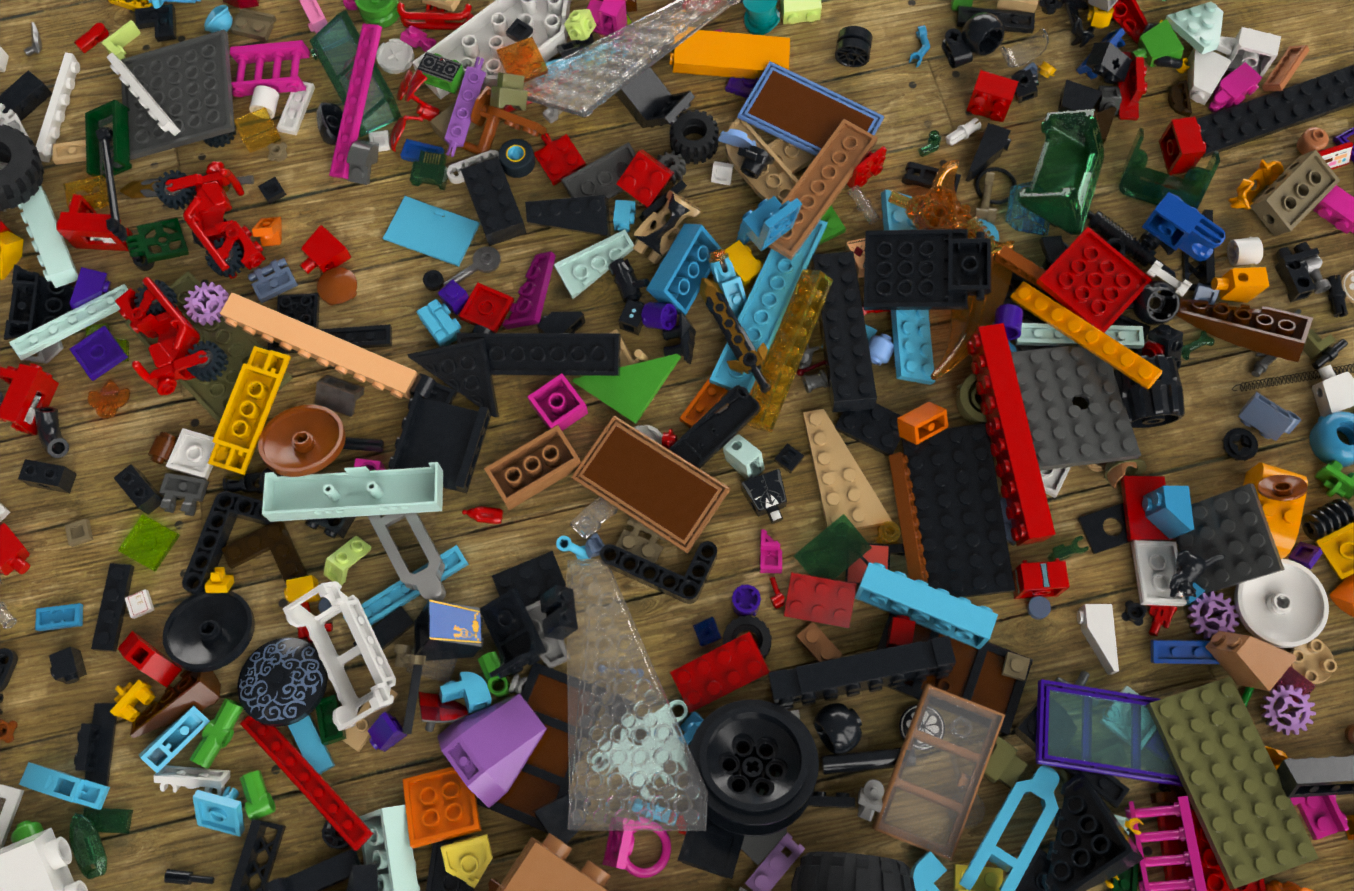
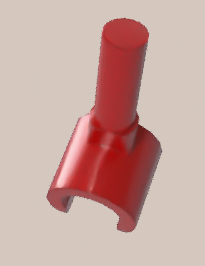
[770,577,785,609]

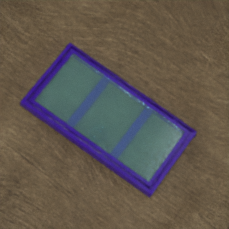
[1035,679,1183,787]

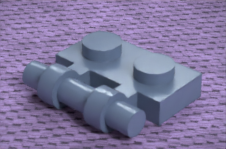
[247,258,298,303]

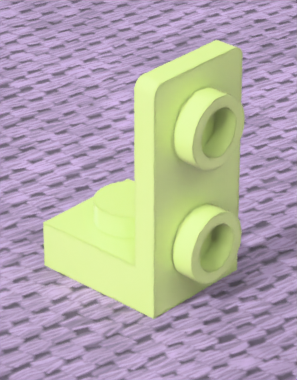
[101,20,141,60]
[323,536,371,585]

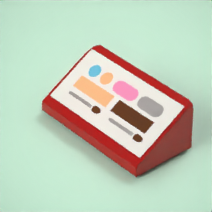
[1318,142,1353,169]

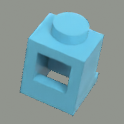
[613,200,636,232]

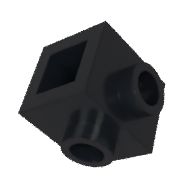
[1011,69,1039,103]

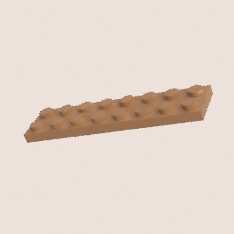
[768,119,878,260]

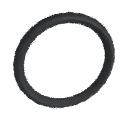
[975,167,1017,205]

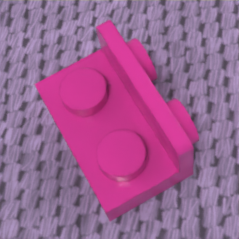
[1297,795,1349,840]

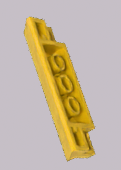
[208,346,291,475]

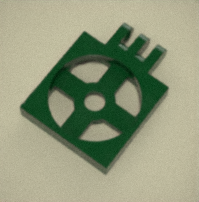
[125,218,189,263]

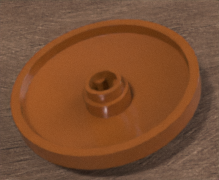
[258,405,346,477]

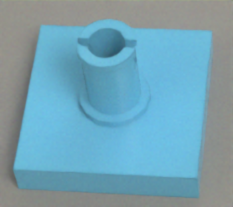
[193,787,245,837]

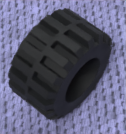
[670,109,719,164]

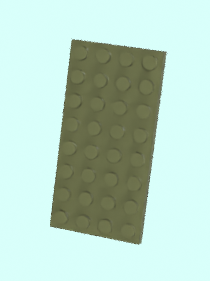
[125,271,293,423]
[1146,676,1319,890]

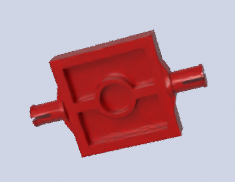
[534,133,587,186]

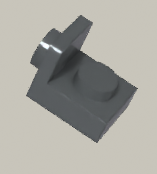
[1098,85,1122,116]

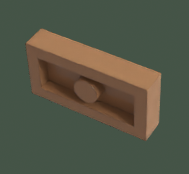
[796,622,843,662]

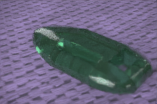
[69,813,107,879]

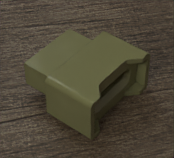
[490,72,528,111]
[973,736,1028,789]

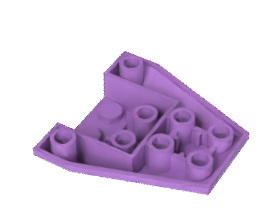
[437,694,547,808]

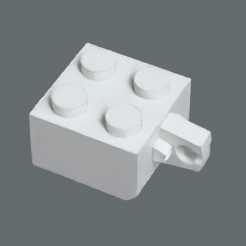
[1216,27,1281,77]

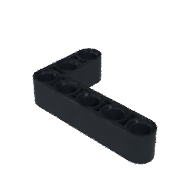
[182,491,275,594]
[600,541,717,604]

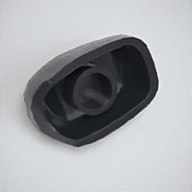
[316,102,343,145]

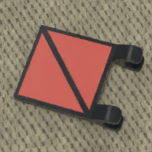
[845,542,905,586]

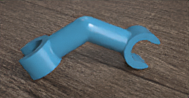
[909,25,930,67]

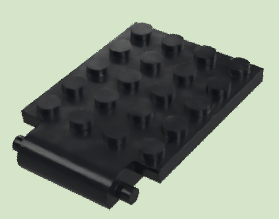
[864,229,991,310]

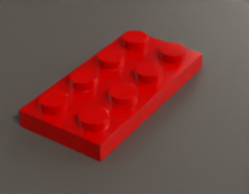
[670,632,770,713]

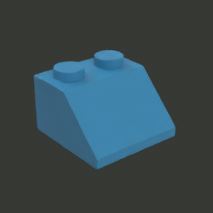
[1142,486,1194,539]

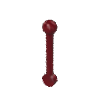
[796,360,825,376]

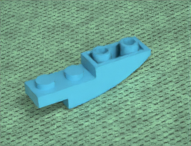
[19,762,110,810]

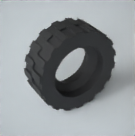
[722,615,772,659]

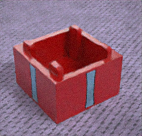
[1012,558,1070,599]

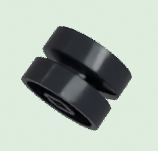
[835,26,873,68]

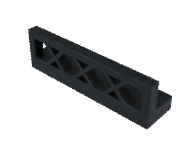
[1182,209,1215,291]
[229,819,286,891]

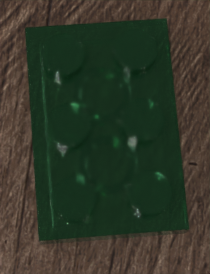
[793,514,872,580]

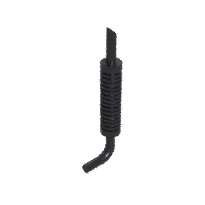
[1050,202,1176,278]

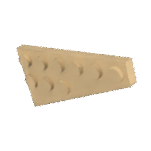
[803,409,892,534]

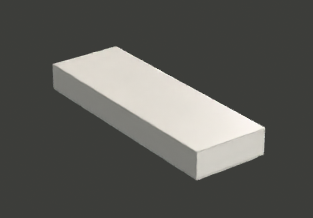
[277,81,315,135]

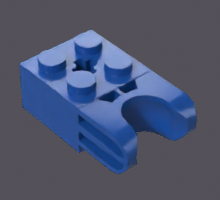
[1142,192,1225,261]

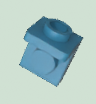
[680,712,704,746]

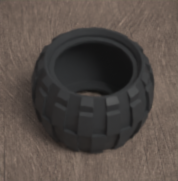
[791,852,916,891]

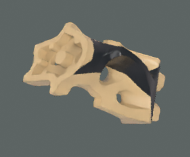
[633,190,701,265]

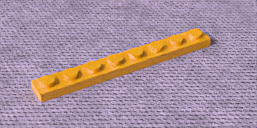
[1010,281,1162,390]

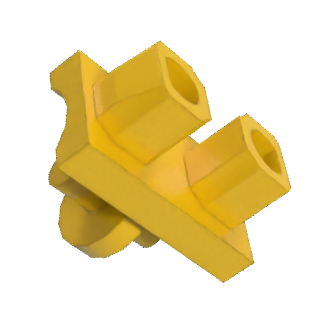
[110,679,156,722]

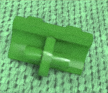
[1314,460,1354,500]

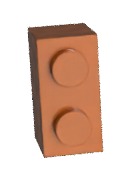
[897,402,948,445]

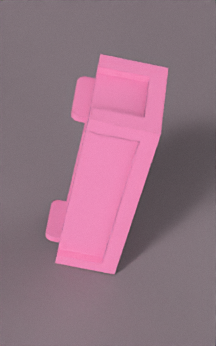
[299,0,331,36]

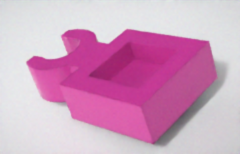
[400,25,437,52]

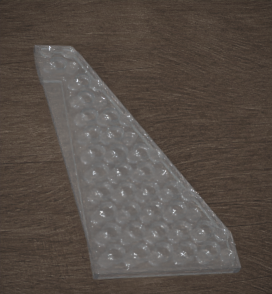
[523,0,741,118]
[566,558,708,831]

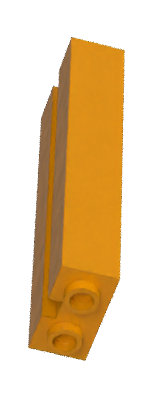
[669,28,790,80]

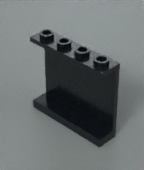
[388,392,491,494]

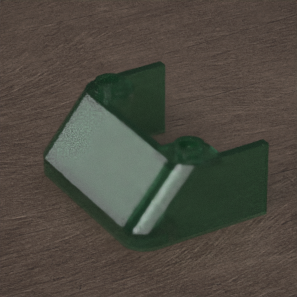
[1119,128,1220,209]

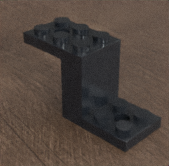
[593,58,695,128]

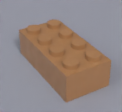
[484,425,581,510]

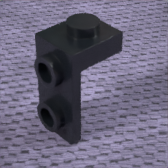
[1148,324,1183,369]

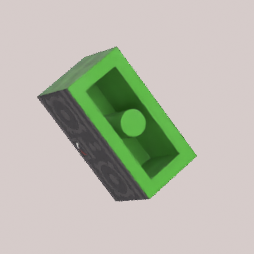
[417,52,465,94]

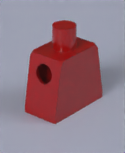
[299,225,351,274]
[0,523,30,576]

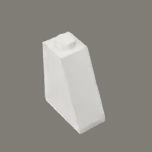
[1187,48,1232,105]

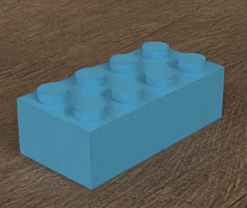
[646,224,723,315]

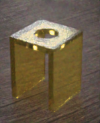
[234,107,281,153]

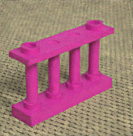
[229,40,310,97]
[1125,796,1207,891]

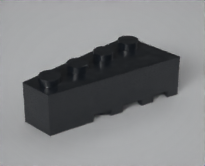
[525,195,611,237]

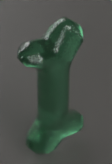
[1181,331,1215,360]

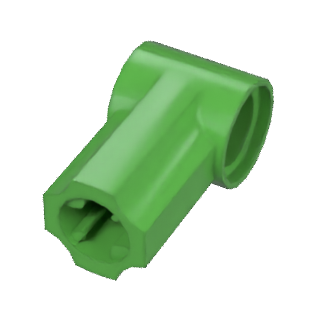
[478,651,510,698]
[240,770,276,821]

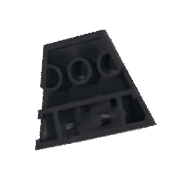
[4,264,75,340]

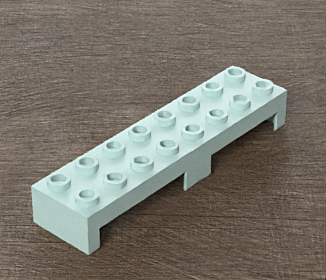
[262,462,443,522]

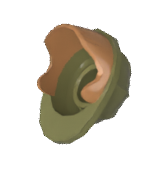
[1104,459,1147,489]

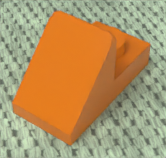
[252,216,282,247]

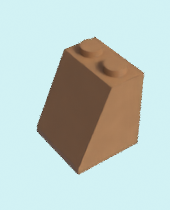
[1206,631,1297,692]

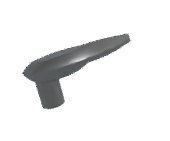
[24,22,42,56]

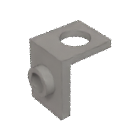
[25,340,63,364]

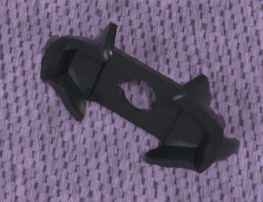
[1060,0,1095,48]

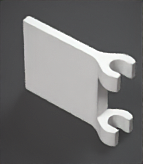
[1147,260,1192,297]

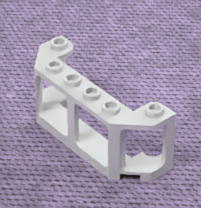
[283,581,396,731]

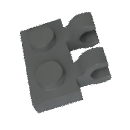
[159,473,209,516]

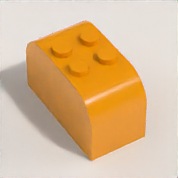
[1243,462,1308,559]

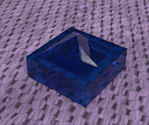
[693,617,722,647]

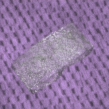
[570,497,618,539]

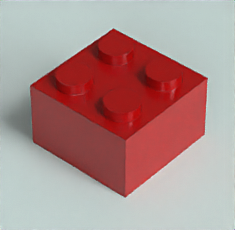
[966,70,1019,122]
[1159,117,1206,175]
[616,149,674,207]

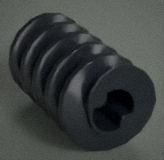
[1301,499,1354,541]

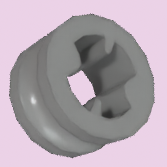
[509,674,527,694]

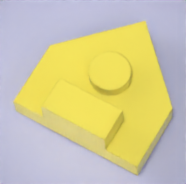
[441,834,493,889]

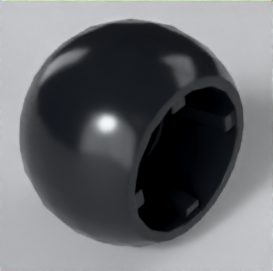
[962,12,1004,56]
[1133,281,1180,326]
[813,703,862,754]

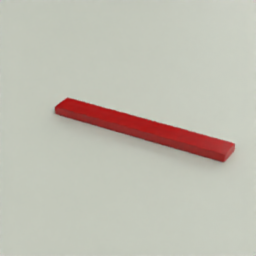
[240,715,374,851]

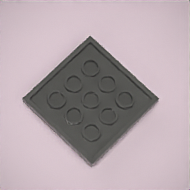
[1176,483,1285,594]

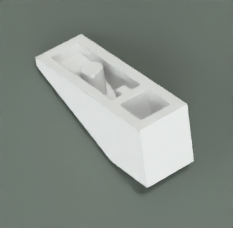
[1077,604,1119,675]

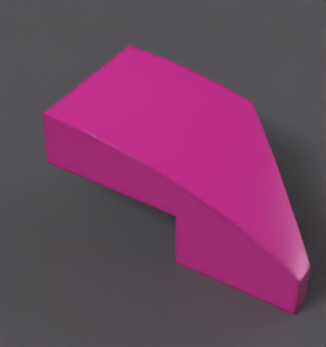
[760,529,782,574]

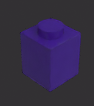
[438,279,469,316]

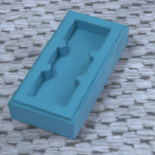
[35,603,83,631]

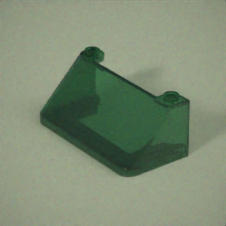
[1018,109,1105,235]

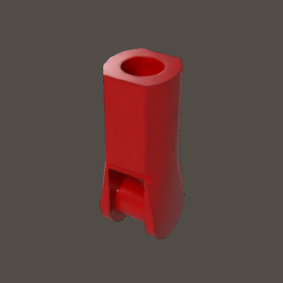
[74,22,109,54]

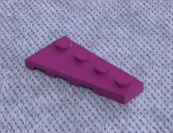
[502,251,556,329]

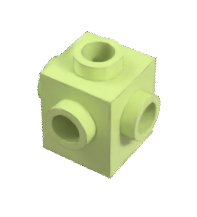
[564,9,597,41]

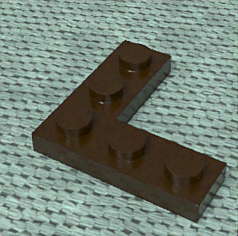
[221,521,308,583]

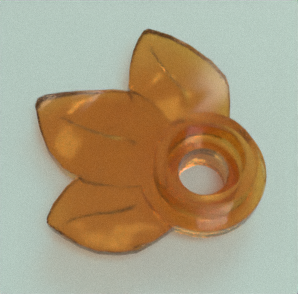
[88,380,130,419]

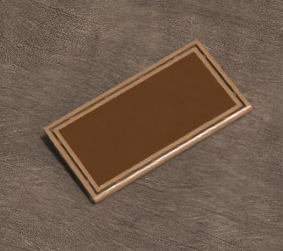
[571,416,730,554]

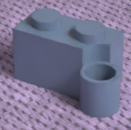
[1238,391,1301,441]

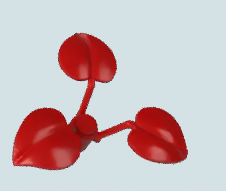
[390,70,440,152]

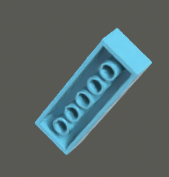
[855,562,998,650]

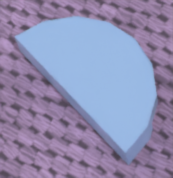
[718,129,757,148]

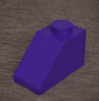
[70,267,111,310]
[368,712,407,752]

